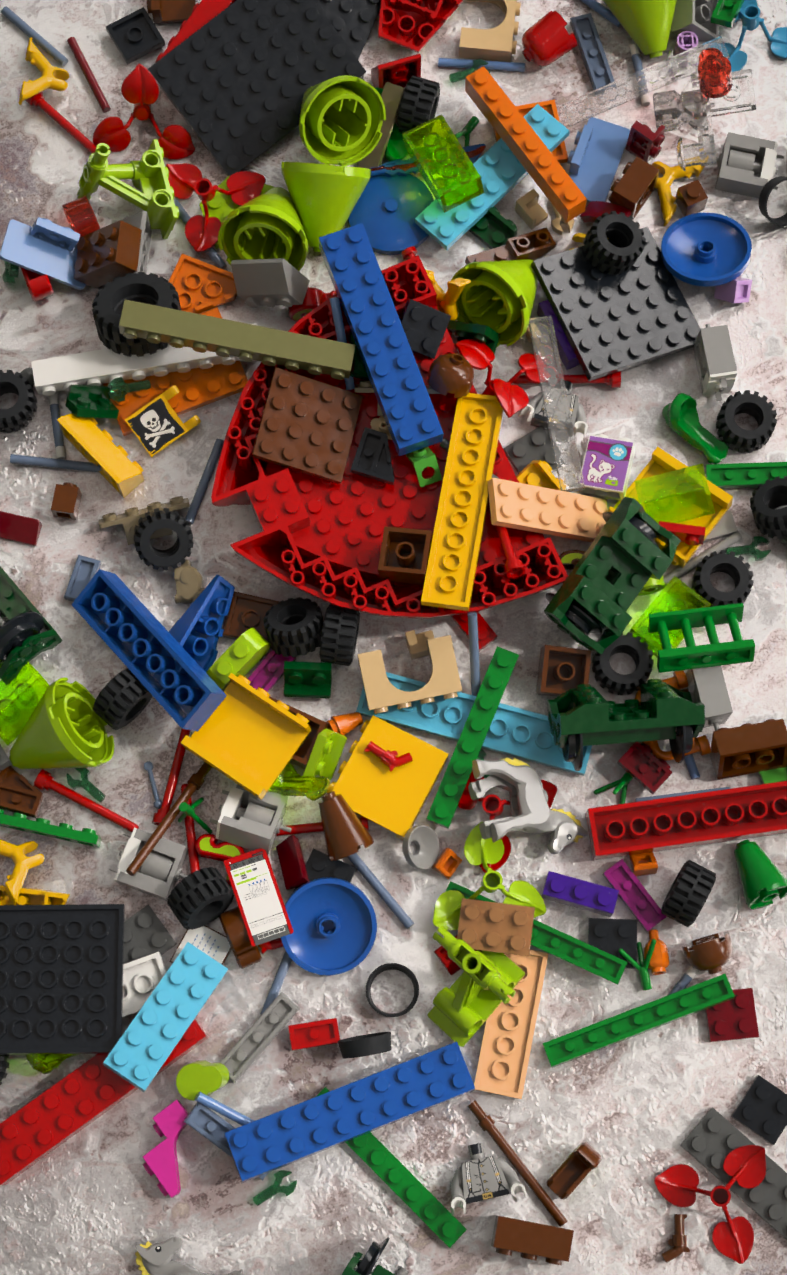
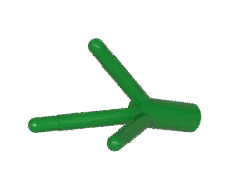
[439,116,479,165]
[594,772,633,804]
[178,797,212,834]
[619,939,656,990]

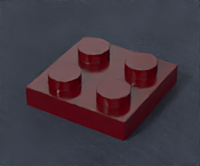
[705,988,759,1042]

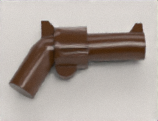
[662,1214,690,1263]

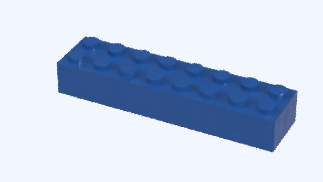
[72,569,227,732]

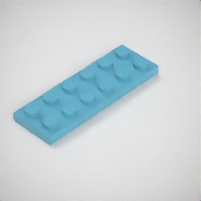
[103,942,228,1092]

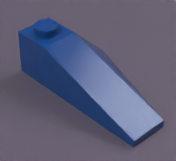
[169,575,235,672]

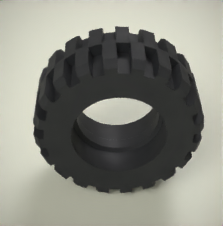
[92,272,181,357]

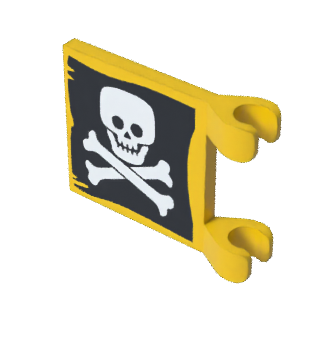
[125,385,201,457]

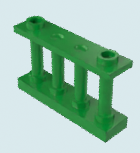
[648,603,755,673]

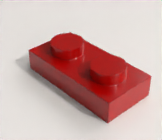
[659,521,706,546]
[451,612,498,652]
[288,1018,340,1051]

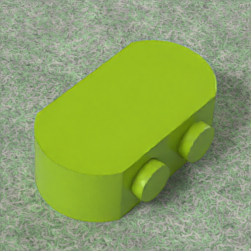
[206,628,270,692]

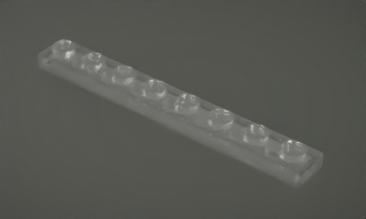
[556,36,729,128]
[529,315,585,492]

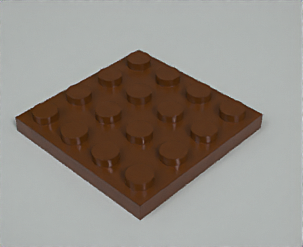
[251,367,363,484]

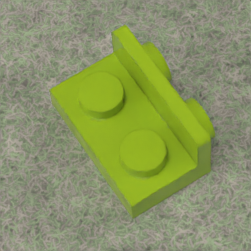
[303,728,347,780]

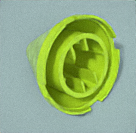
[603,0,677,59]
[299,75,386,166]
[281,162,371,252]
[218,187,308,271]
[452,259,539,347]
[9,677,114,769]

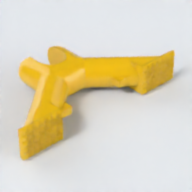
[18,37,69,105]
[652,155,709,226]
[425,269,471,321]
[0,839,45,905]

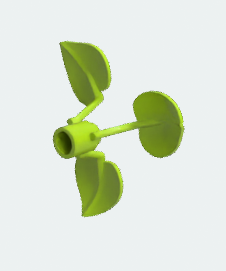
[433,822,546,931]

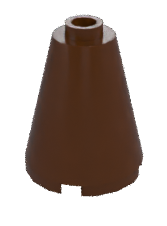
[318,791,374,861]

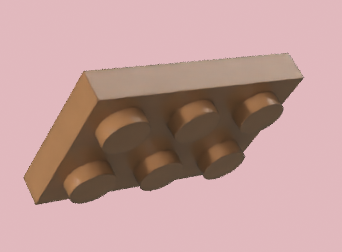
[457,898,535,956]

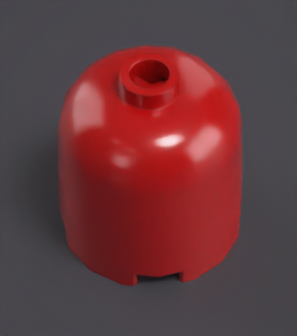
[522,11,577,67]

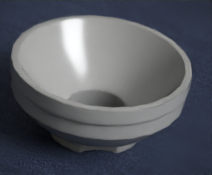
[402,825,440,869]

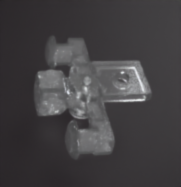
[653,47,756,171]

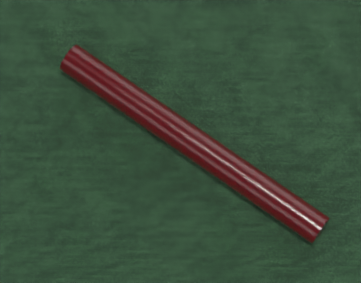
[67,37,111,113]

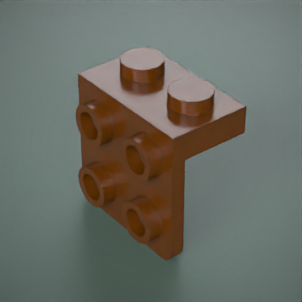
[147,0,196,24]

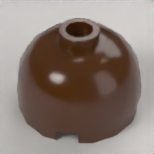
[427,353,474,398]
[682,932,733,974]

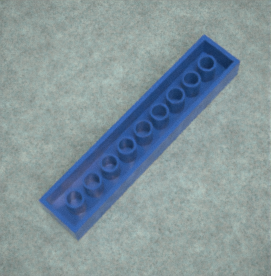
[319,223,444,456]
[224,1042,475,1183]

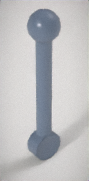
[144,761,162,809]

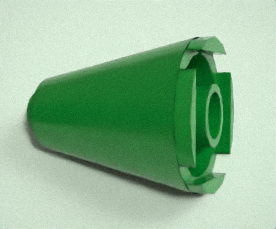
[734,840,787,910]

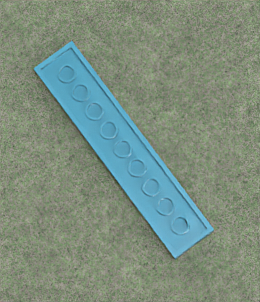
[356,672,592,776]

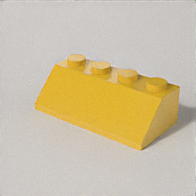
[57,413,144,498]

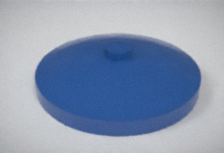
[348,174,434,255]
[661,213,752,287]
[281,877,377,975]

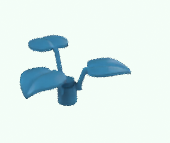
[710,0,787,75]

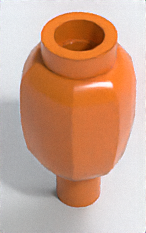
[644,929,669,975]

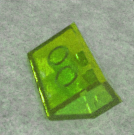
[634,463,715,524]
[0,662,49,745]

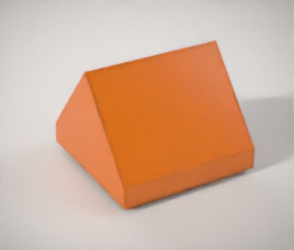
[431,848,462,879]
[629,852,658,876]

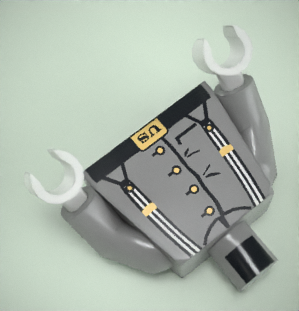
[518,380,588,438]
[450,1142,527,1215]

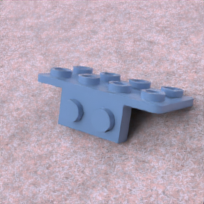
[567,117,630,202]
[0,217,86,290]

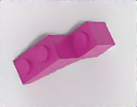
[143,1100,188,1198]

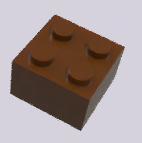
[608,157,659,220]
[378,526,433,585]
[536,645,592,697]

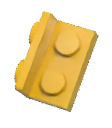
[516,460,567,492]

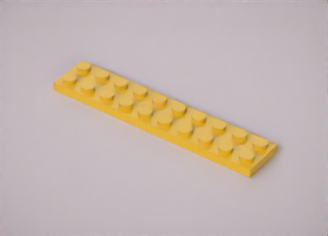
[421,393,504,611]

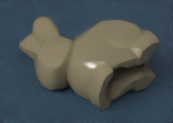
[174,560,205,604]

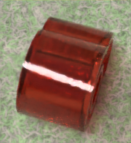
[698,48,733,99]
[62,196,100,237]

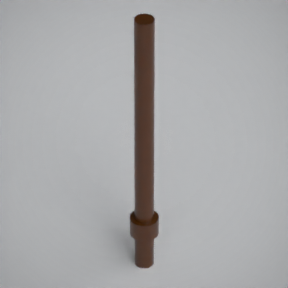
[126,762,212,876]
[468,1100,568,1227]

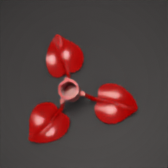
[93,63,195,159]
[166,163,266,252]
[455,339,553,418]
[458,770,558,873]
[654,1145,766,1264]

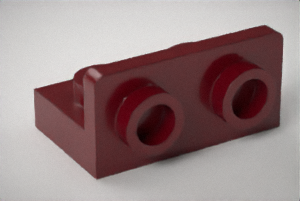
[625,120,665,163]
[617,742,673,794]

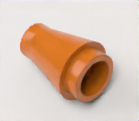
[326,712,363,736]

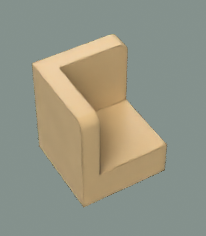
[515,188,548,230]
[405,630,434,660]

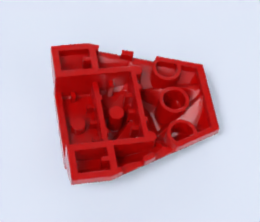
[378,0,463,53]

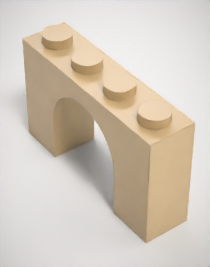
[459,0,521,62]
[357,635,462,714]

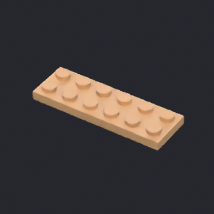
[487,478,608,542]
[474,949,549,1099]

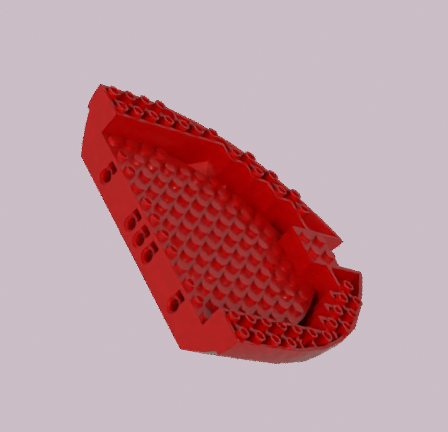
[211,255,568,619]

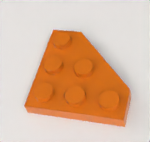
[168,254,237,314]

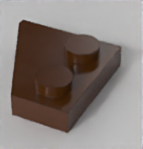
[0,765,44,818]

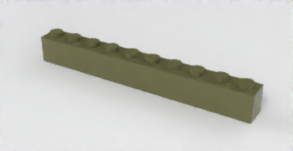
[119,300,355,380]

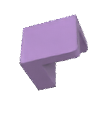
[714,277,752,303]

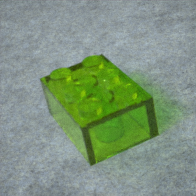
[630,576,711,658]

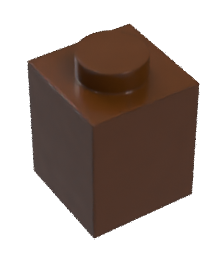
[675,180,708,217]
[51,482,82,520]

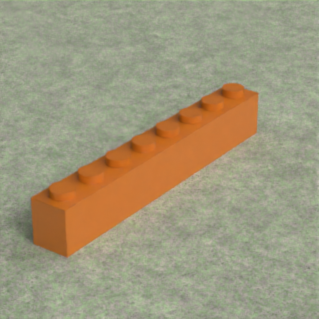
[465,66,587,223]

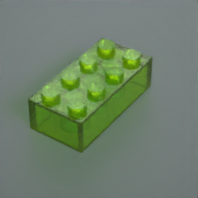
[402,114,484,213]

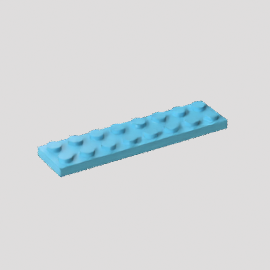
[415,104,570,250]

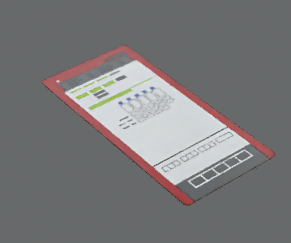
[224,848,293,947]

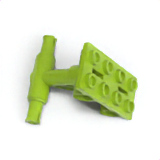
[77,139,179,239]
[427,926,525,1047]

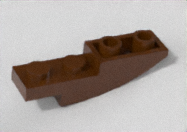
[465,227,557,265]

